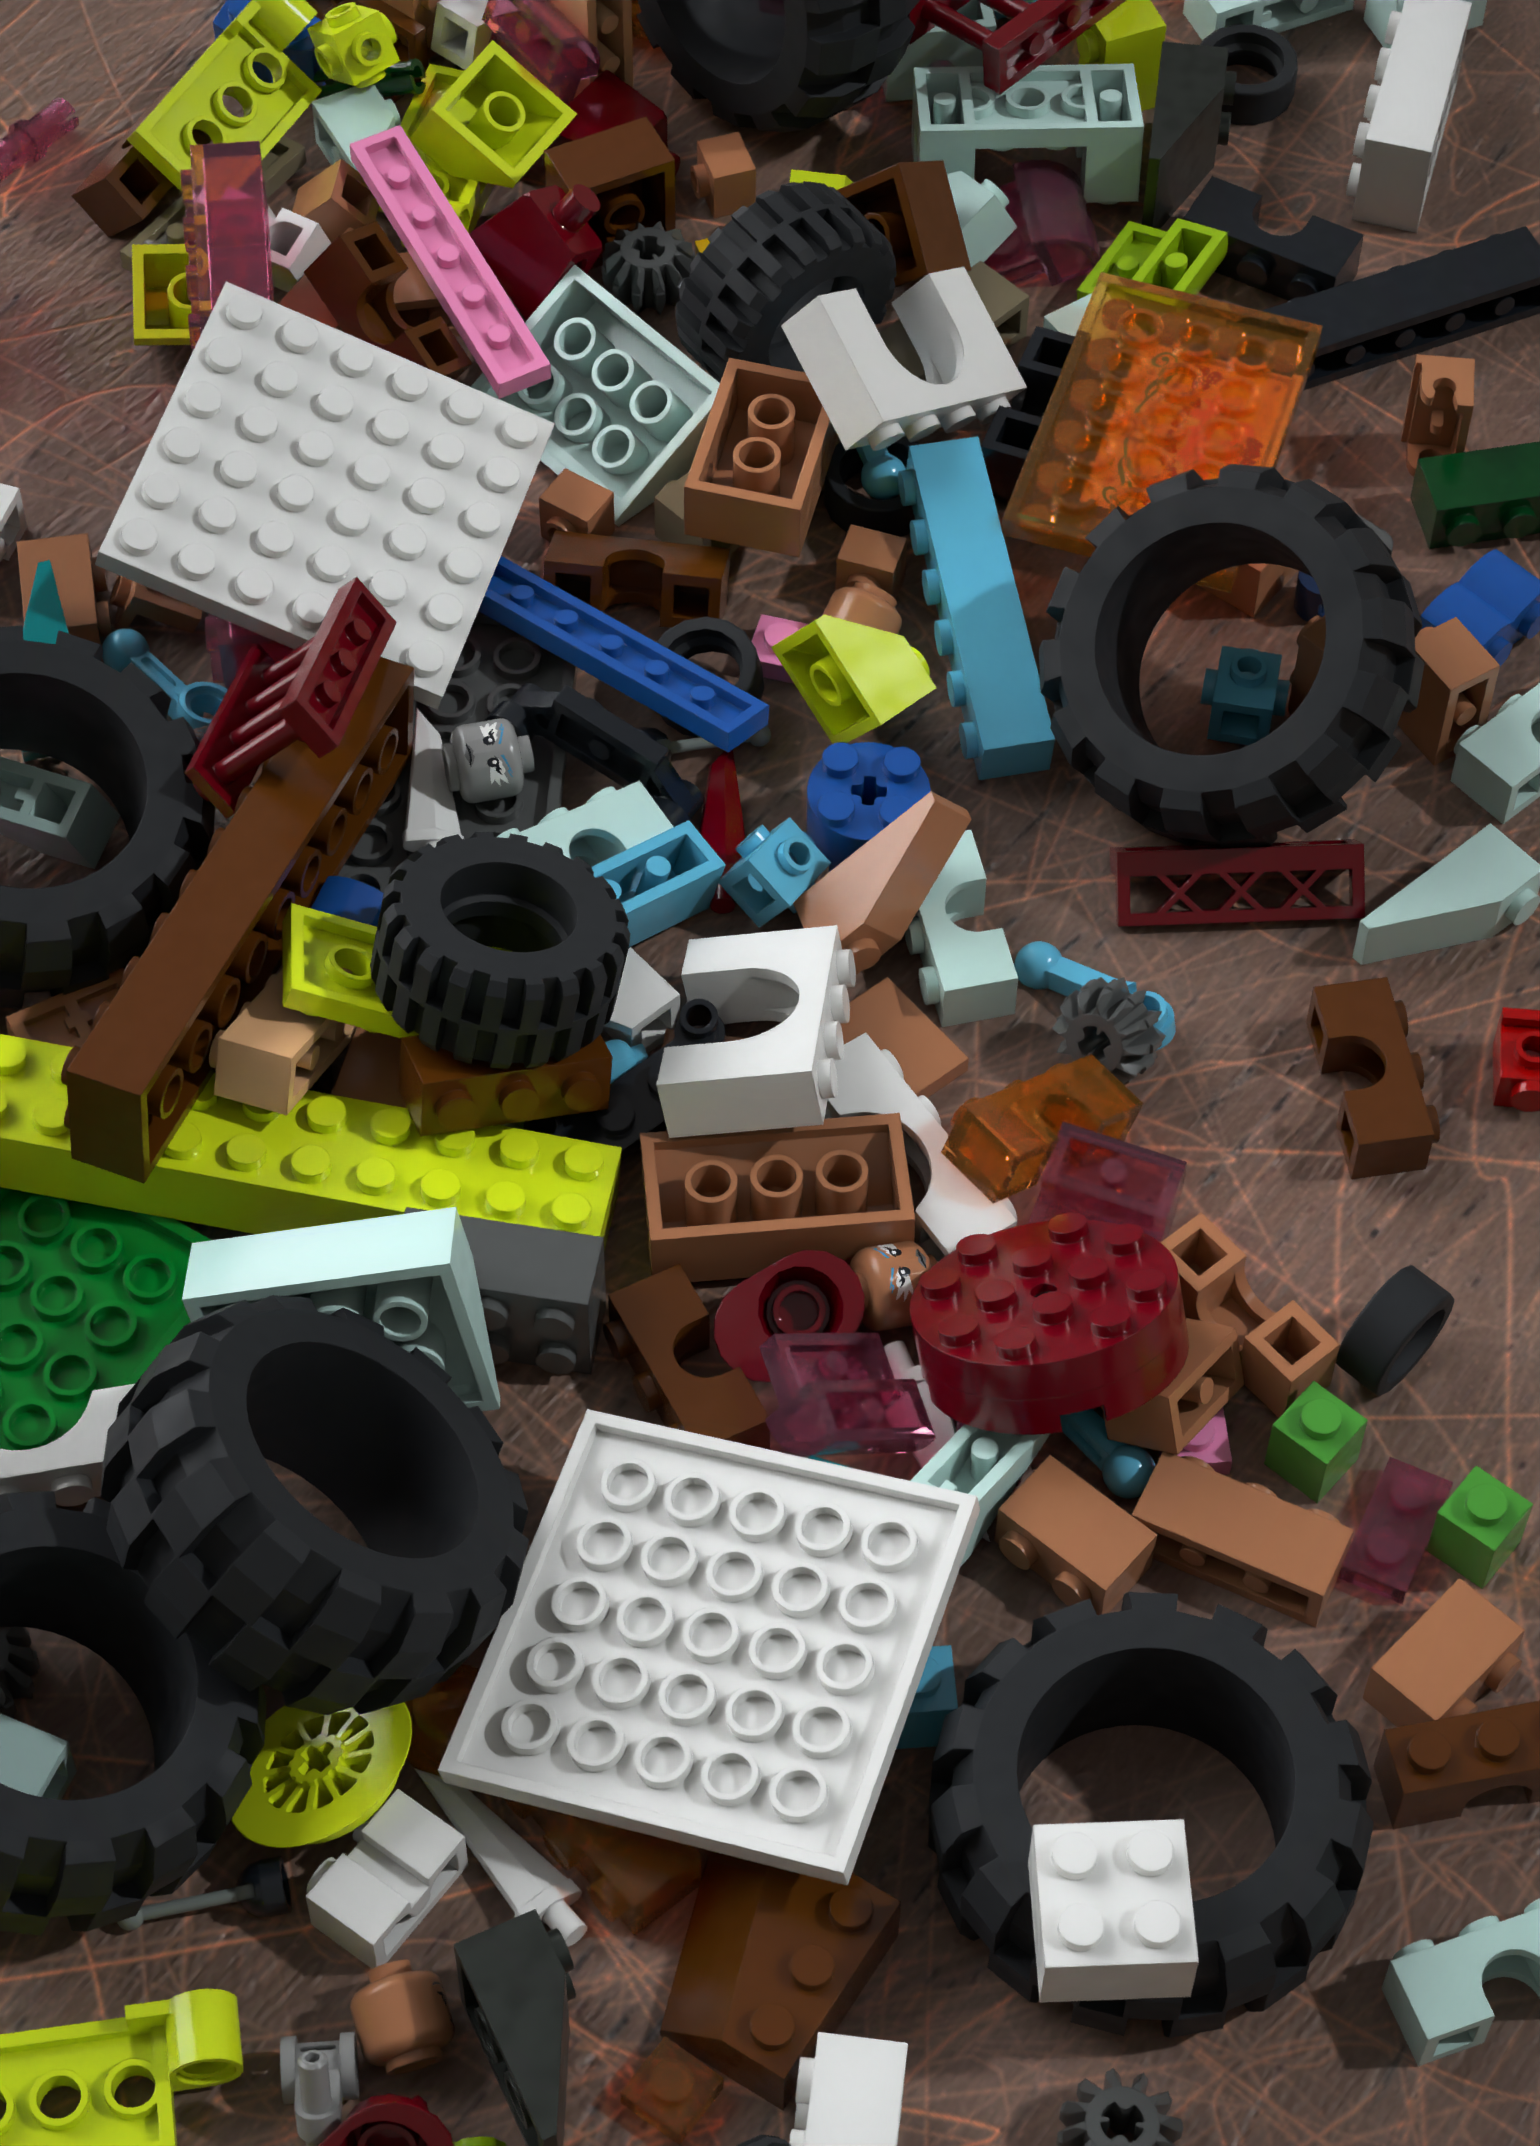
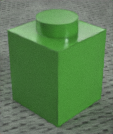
[1264,1381,1368,1503]
[1426,1466,1533,1589]

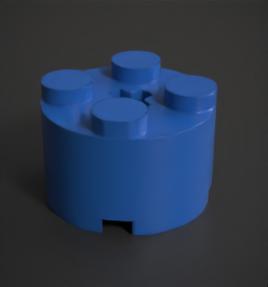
[806,742,931,872]

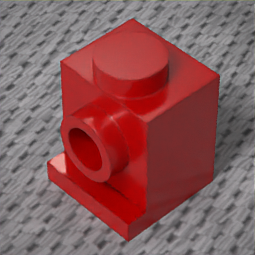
[1493,1007,1540,1112]

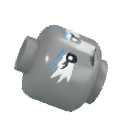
[441,718,535,803]

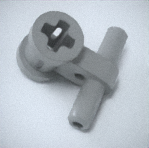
[280,2031,359,2146]

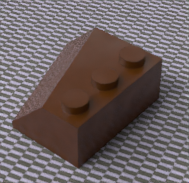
[660,1850,901,2110]

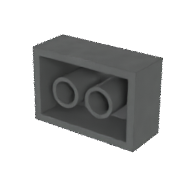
[404,1207,606,1374]

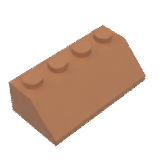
[640,1113,915,1282]

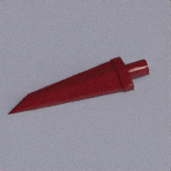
[699,750,746,914]

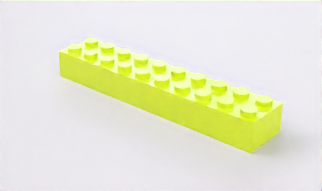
[0,1034,622,1250]

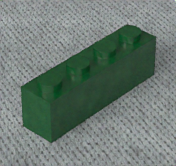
[1410,441,1540,549]

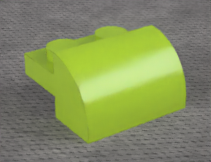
[1077,218,1228,341]

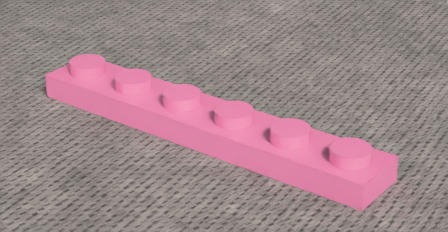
[350,125,551,399]

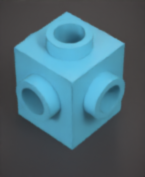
[1200,646,1290,745]
[719,817,831,928]

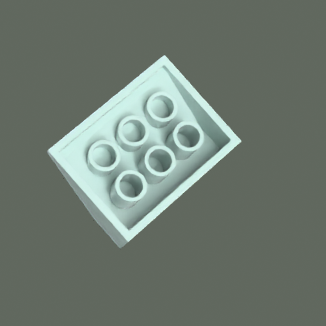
[471,264,720,527]
[182,1207,501,1411]

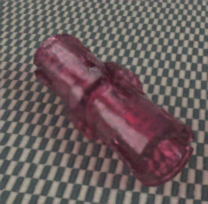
[0,97,79,183]

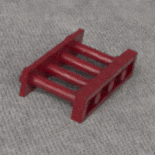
[908,0,1126,94]
[185,577,397,819]

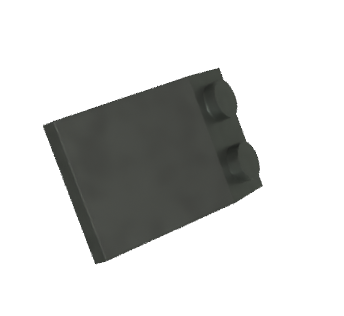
[1142,41,1237,229]
[453,1909,576,2146]

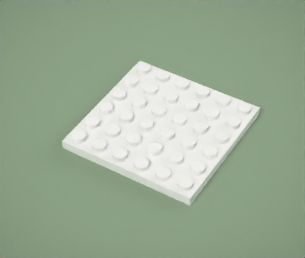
[95,281,555,709]
[438,1409,980,1886]

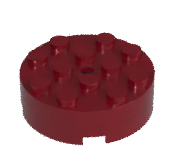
[910,1212,1189,1435]

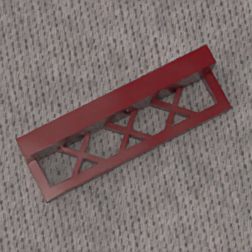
[1110,839,1365,927]

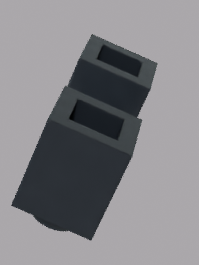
[1183,176,1364,301]
[981,326,1091,509]

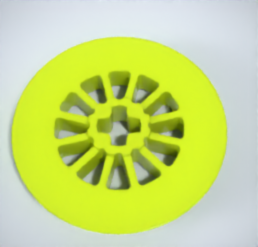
[231,1702,412,1848]

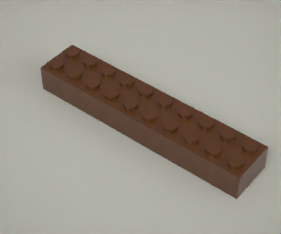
[61,657,414,1183]

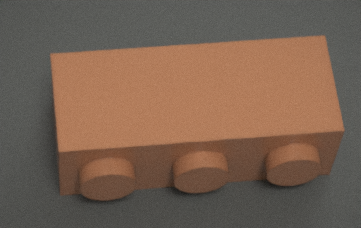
[1132,1451,1354,1628]

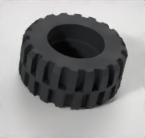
[675,181,897,383]
[370,832,630,1069]

